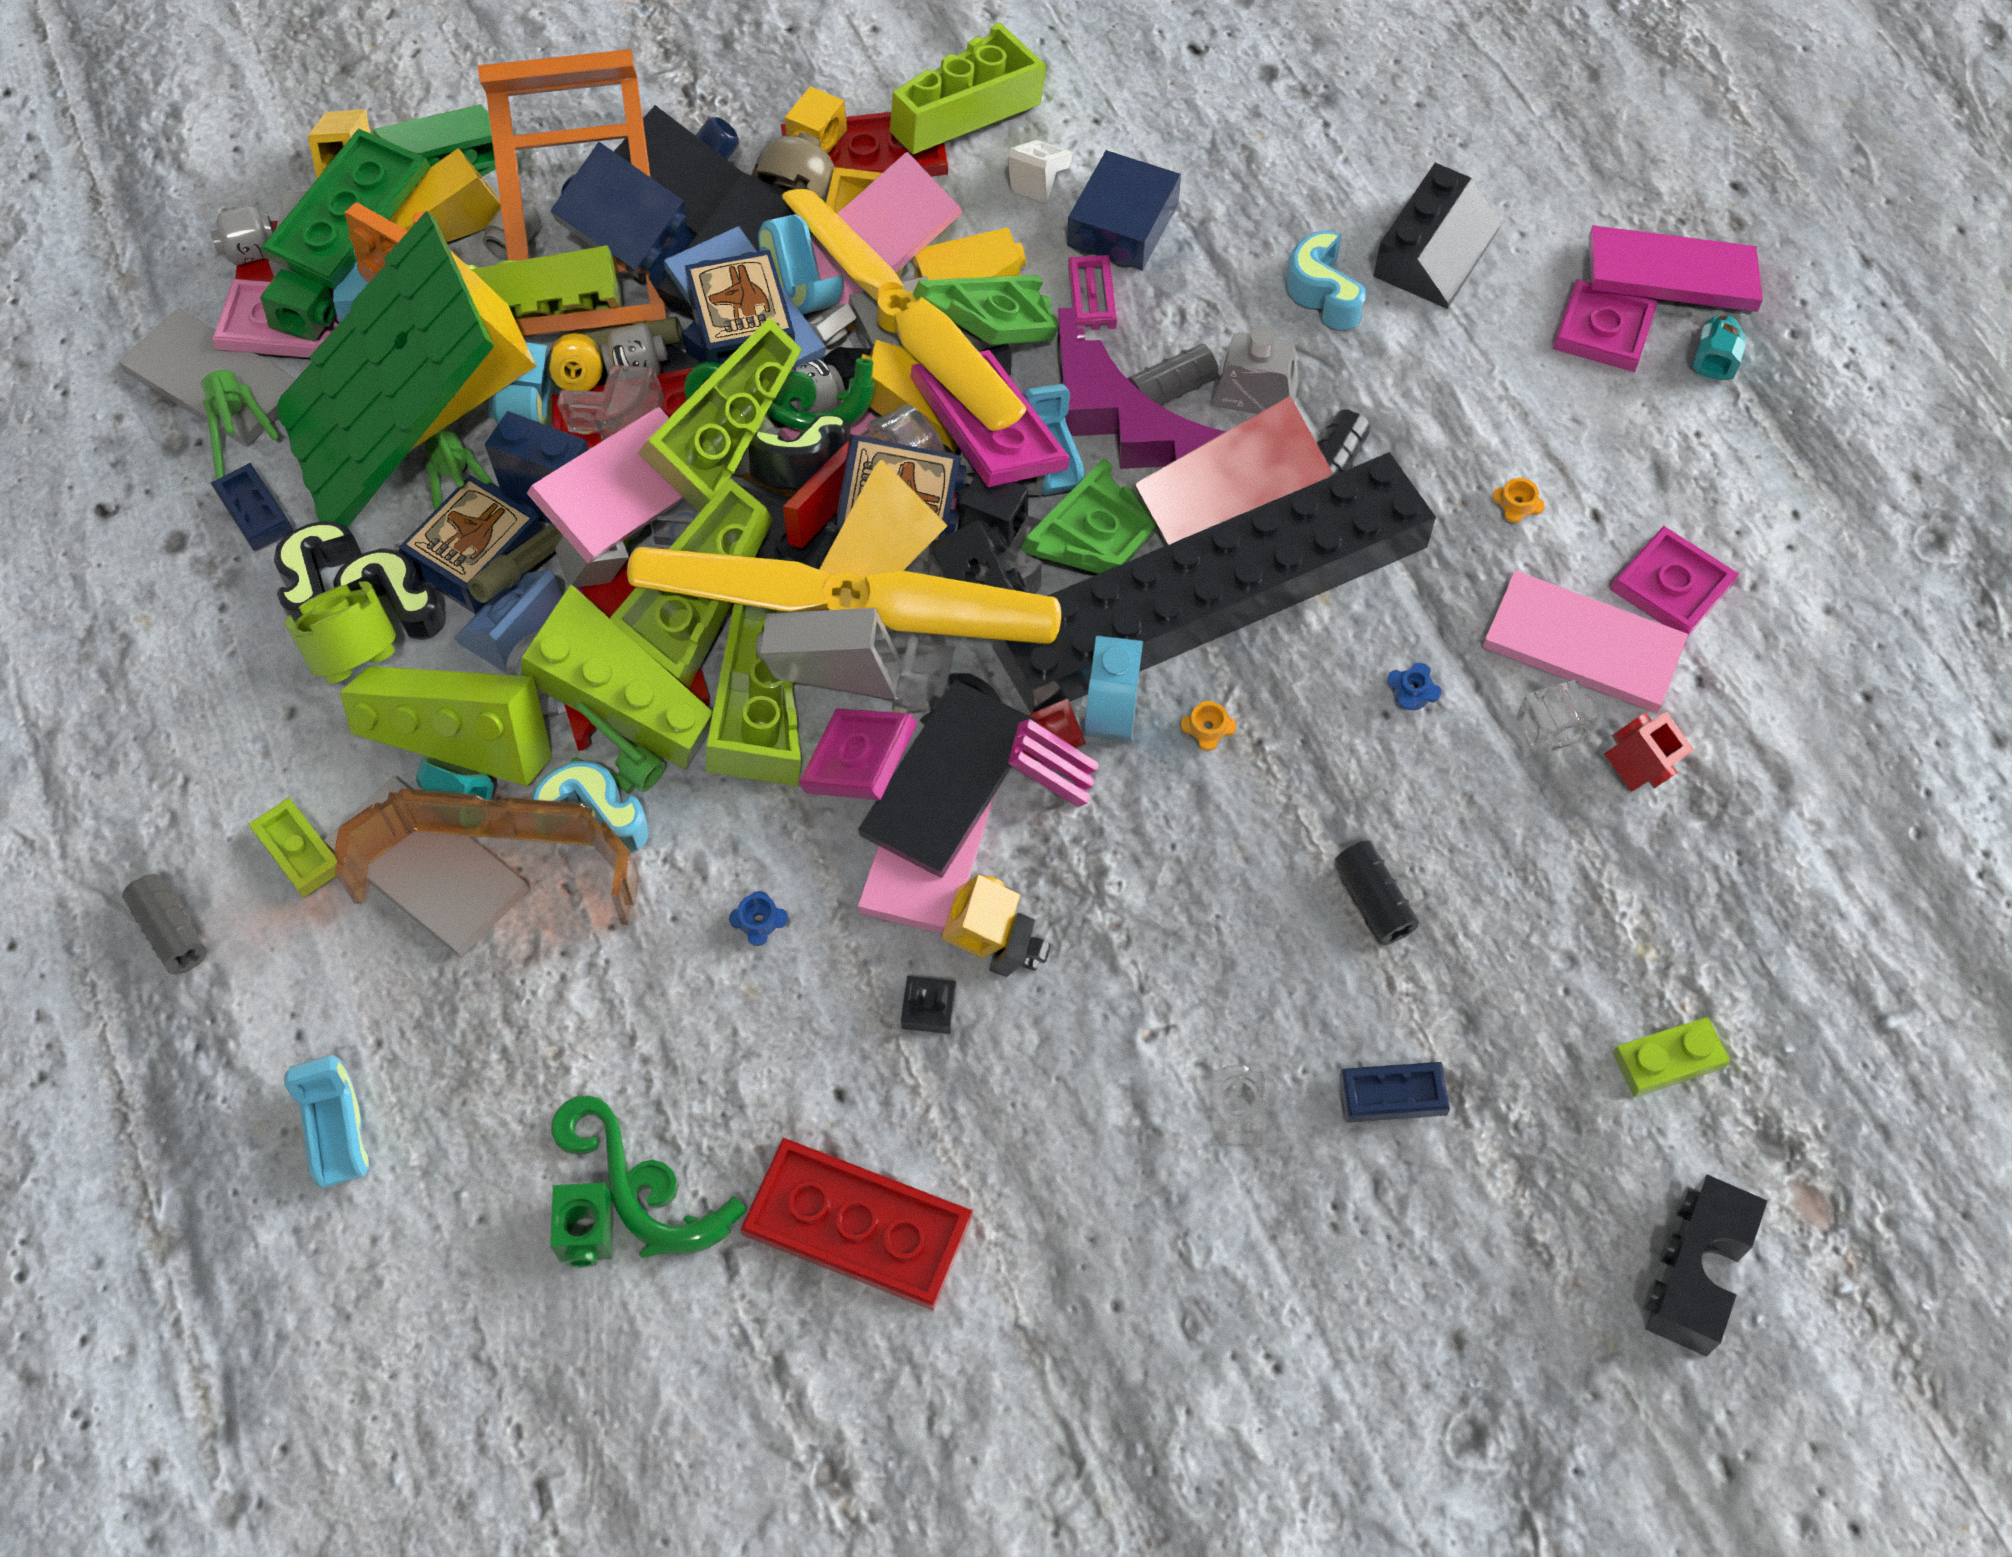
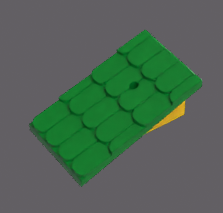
[277,210,536,527]

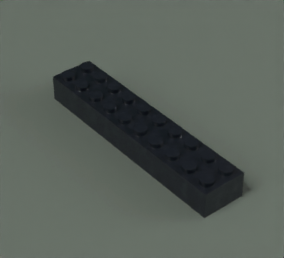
[992,452,1436,714]

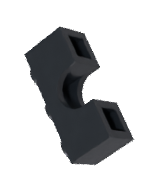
[1643,1174,1768,1357]

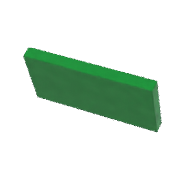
[260,128,430,290]

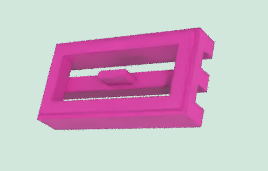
[1068,255,1117,330]
[1008,719,1098,807]

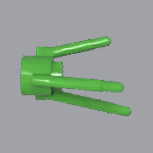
[201,370,279,480]
[425,430,494,511]
[571,702,666,794]

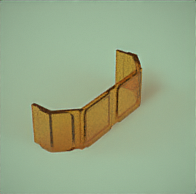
[335,789,639,925]

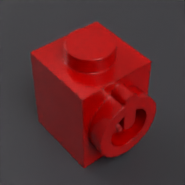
[1604,711,1694,792]

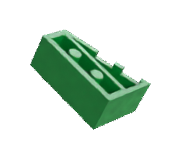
[373,104,496,177]

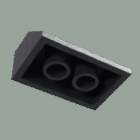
[1373,162,1502,309]

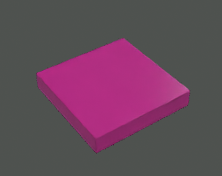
[1553,279,1658,372]
[1610,526,1739,638]
[798,708,917,800]

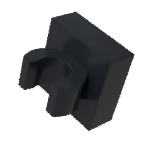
[989,913,1051,978]
[901,976,957,1034]

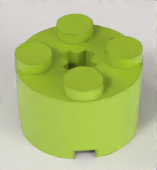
[285,581,396,684]

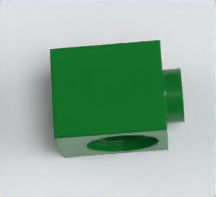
[260,269,335,341]
[550,1182,614,1268]

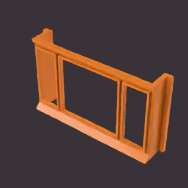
[478,49,669,337]

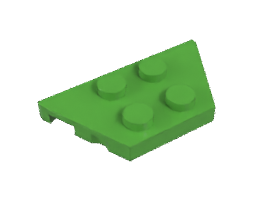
[912,275,1059,346]
[1020,458,1157,574]

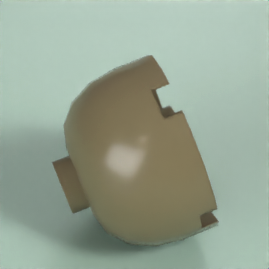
[751,132,835,203]

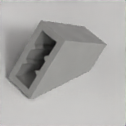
[757,608,900,699]

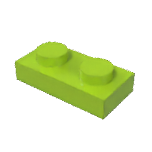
[248,797,344,898]
[1613,1017,1731,1098]

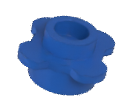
[1387,663,1441,710]
[729,891,788,946]

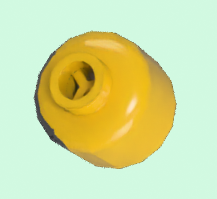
[546,333,604,395]

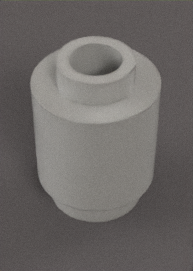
[483,198,541,260]

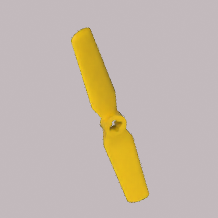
[782,189,1026,431]
[627,547,1061,644]

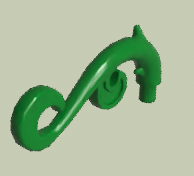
[684,358,876,431]
[551,1095,747,1258]

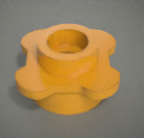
[1492,478,1545,523]
[1180,701,1236,751]

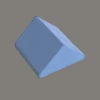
[454,570,562,675]

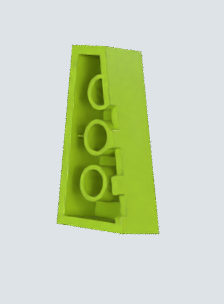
[890,22,1046,154]
[467,245,622,319]
[637,317,802,513]
[610,478,773,688]
[521,584,713,770]
[706,603,801,787]
[339,666,552,786]

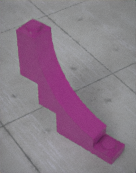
[1057,307,1227,469]

